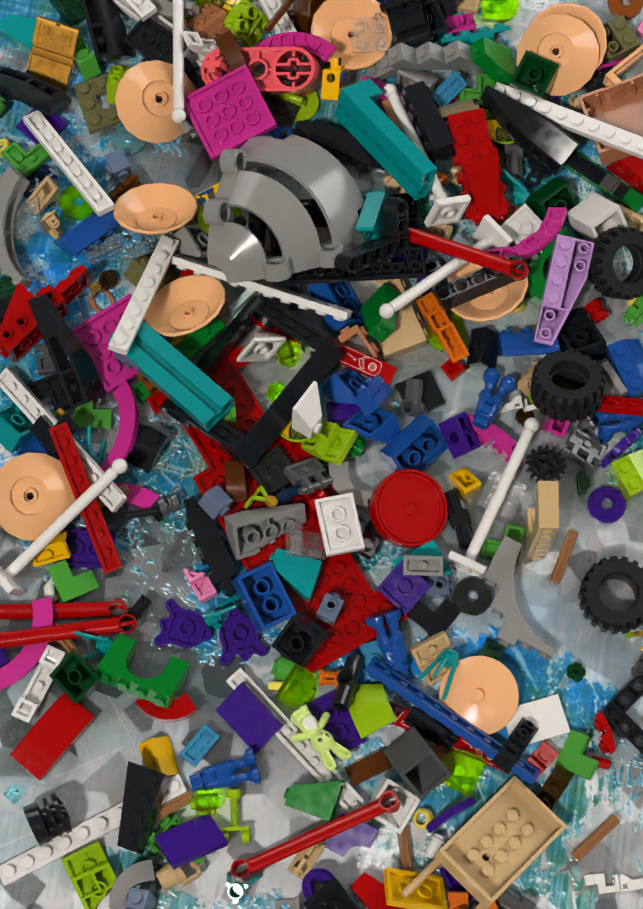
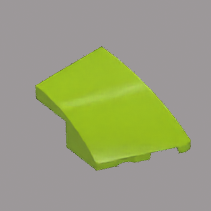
[301,420,358,466]
[349,684,397,739]
[61,840,117,909]

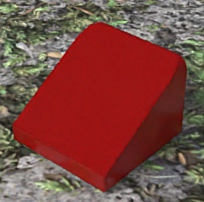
[440,359,469,381]

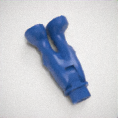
[472,368,518,430]
[593,411,643,444]
[365,608,409,678]
[189,747,262,792]

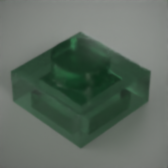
[575,471,590,495]
[480,637,504,661]

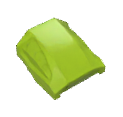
[224,0,269,47]

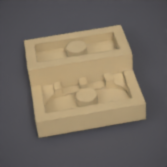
[409,630,460,686]

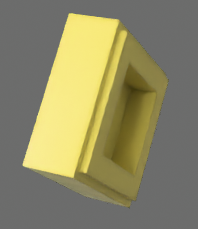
[268,682,289,693]

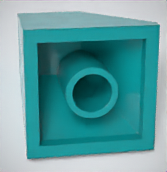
[0,403,34,453]

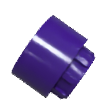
[302,868,334,900]

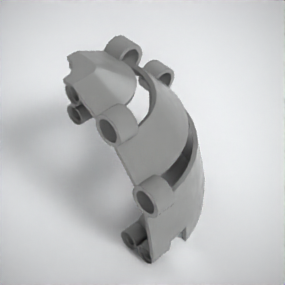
[203,135,368,283]

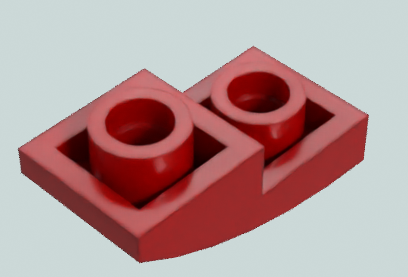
[592,712,615,756]

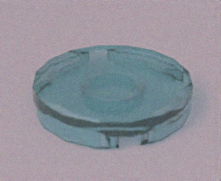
[111,122,147,156]

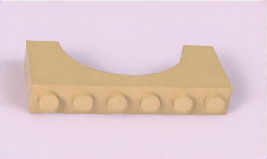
[371,259,428,362]
[525,481,559,561]

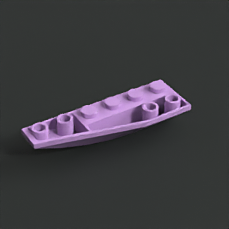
[533,234,595,346]

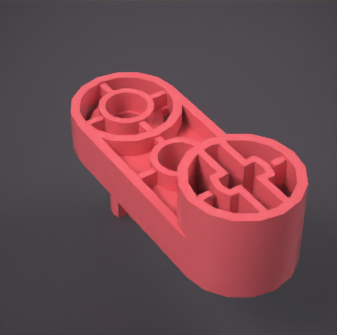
[201,46,323,96]

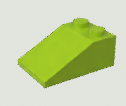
[608,449,643,502]

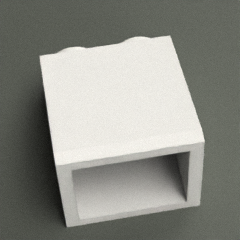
[567,192,628,242]

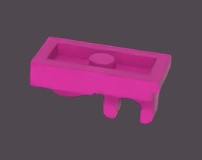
[441,13,476,38]

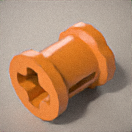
[319,669,340,688]

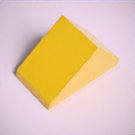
[448,467,482,501]

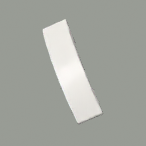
[181,31,245,58]
[11,645,66,723]

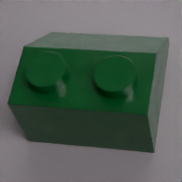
[510,50,559,100]
[528,177,578,225]
[49,648,101,704]

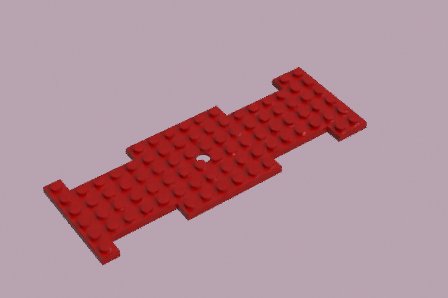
[146,344,409,676]

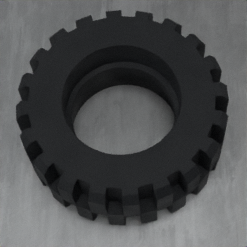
[588,227,643,300]
[530,350,606,423]
[578,556,643,634]

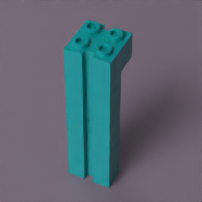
[334,78,438,201]
[108,321,235,432]

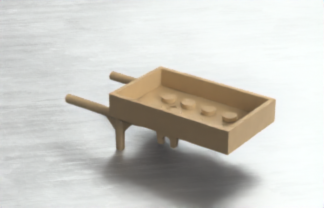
[400,775,567,909]

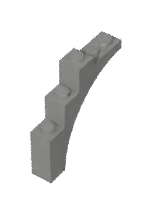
[366,40,482,81]
[0,167,33,289]
[482,536,557,660]

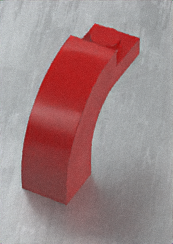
[135,676,198,723]

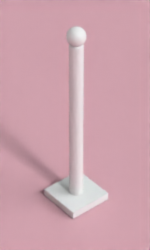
[171,0,186,124]
[383,83,471,227]
[379,214,513,319]
[447,417,540,579]
[0,458,128,596]

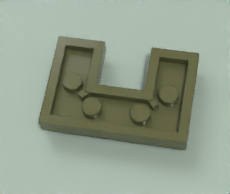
[73,74,123,134]

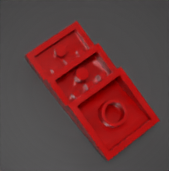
[10,692,96,781]

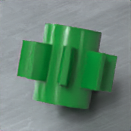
[347,434,368,458]

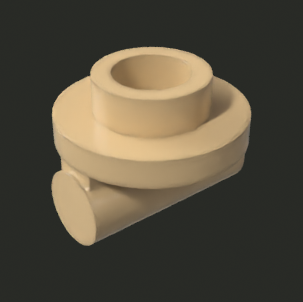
[568,94,584,111]

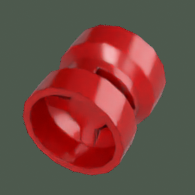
[584,298,610,324]
[305,489,327,516]

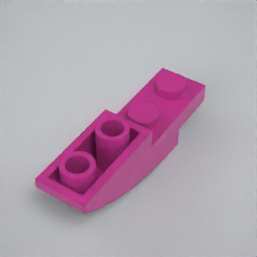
[467,414,524,471]

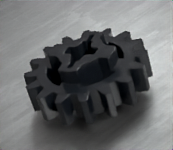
[524,445,567,485]

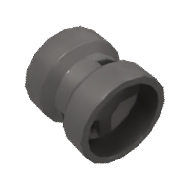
[577,415,597,433]
[157,492,181,517]

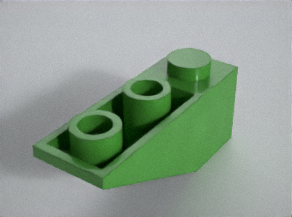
[74,35,101,81]

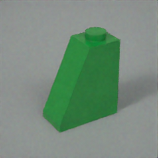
[470,37,515,86]
[360,282,399,343]
[284,779,346,821]

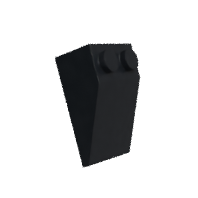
[557,307,607,361]

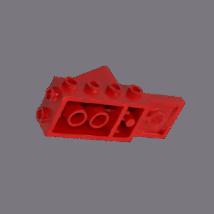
[447,108,510,226]
[0,264,91,364]

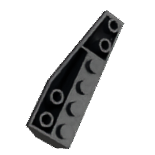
[81,0,133,66]
[0,66,72,116]
[480,85,580,176]
[28,293,105,409]

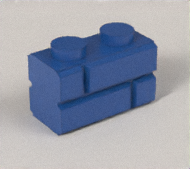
[353,375,392,416]

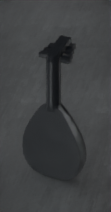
[101,504,162,533]

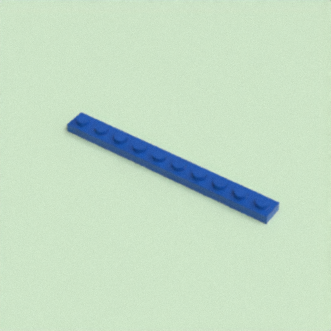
[364,658,540,785]

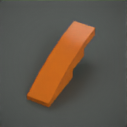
[415,292,470,363]

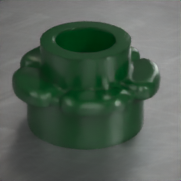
[566,662,586,682]

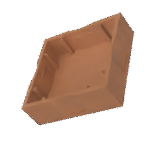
[578,73,643,166]

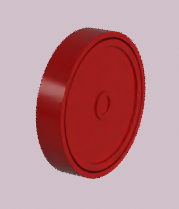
[369,469,448,548]

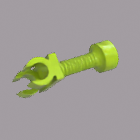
[221,789,250,844]

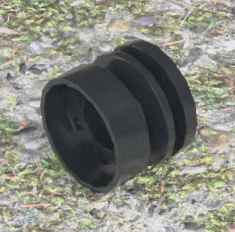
[23,792,72,846]

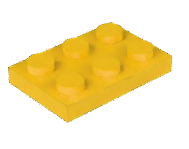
[383,867,447,909]

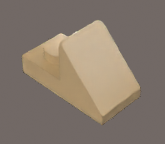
[26,176,60,215]

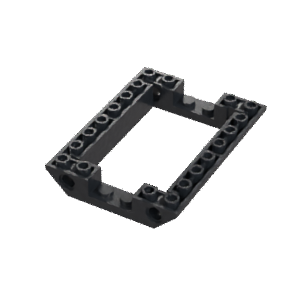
[269,193,426,286]
[160,296,344,470]

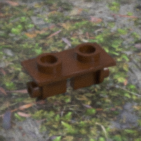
[107,174,143,204]

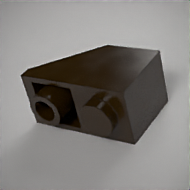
[536,764,574,810]

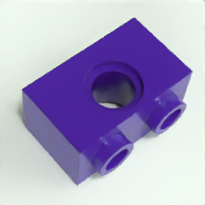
[438,412,481,459]

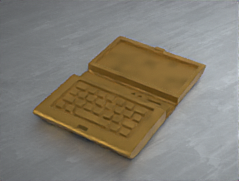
[26,16,80,93]

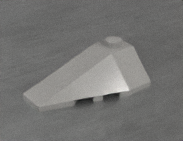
[224,503,306,560]

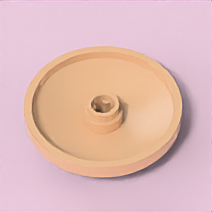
[439,656,519,735]

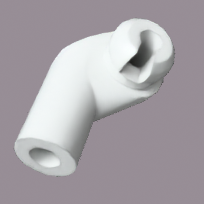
[43,578,59,603]

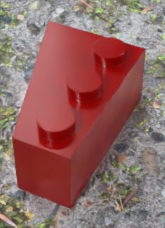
[605,155,643,194]

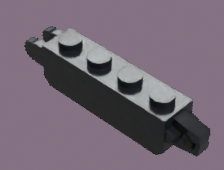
[295,119,386,173]
[184,496,237,598]

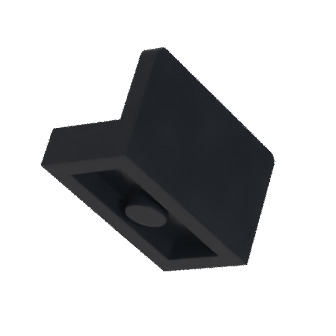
[466,327,498,369]

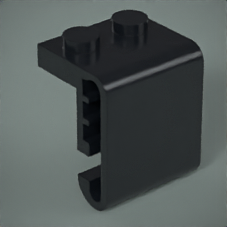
[380,0,433,47]

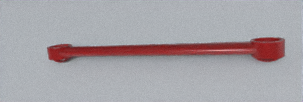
[409,226,529,281]
[0,598,127,620]
[0,614,137,649]
[230,791,401,882]

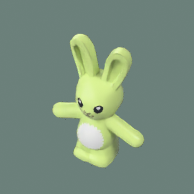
[290,705,351,771]

